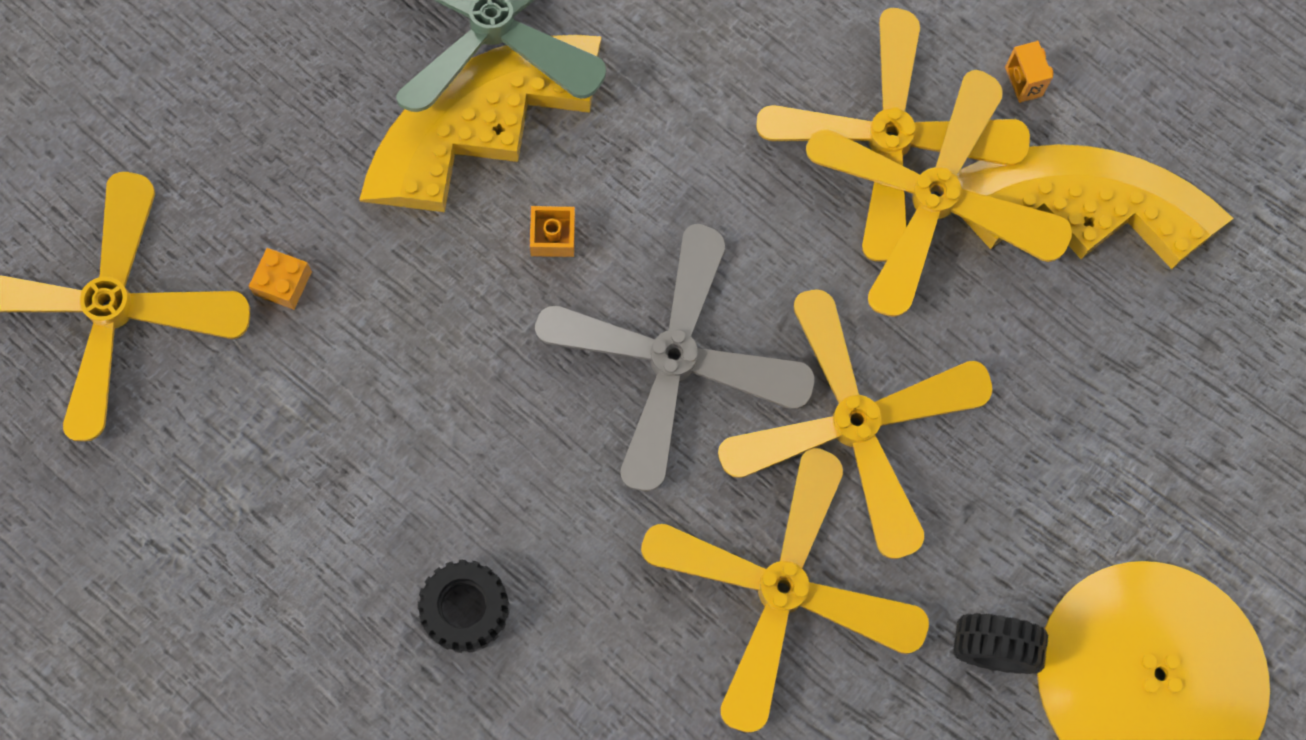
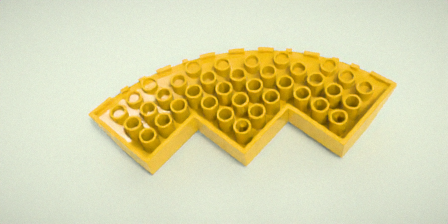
[359,35,601,212]
[938,144,1234,269]

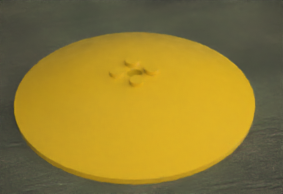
[1037,561,1270,740]

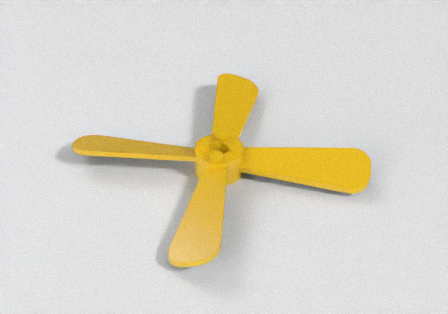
[756,8,1030,262]
[806,70,1072,317]
[0,172,250,441]
[718,290,992,559]
[641,448,929,733]

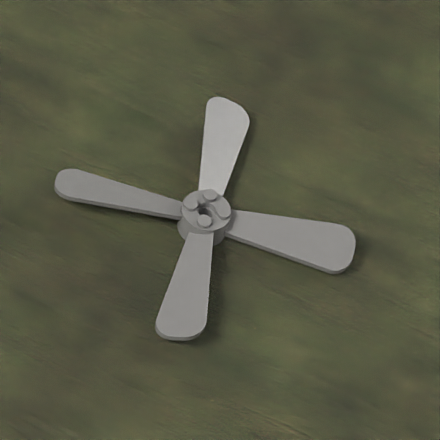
[535,224,814,491]

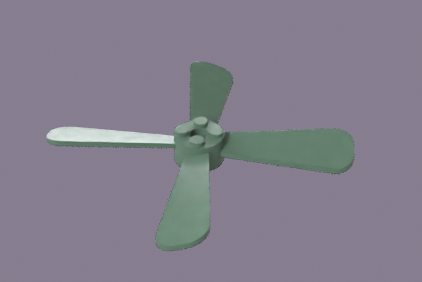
[396,0,606,112]

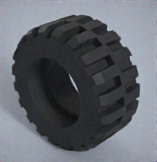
[418,560,509,653]
[953,613,1048,674]

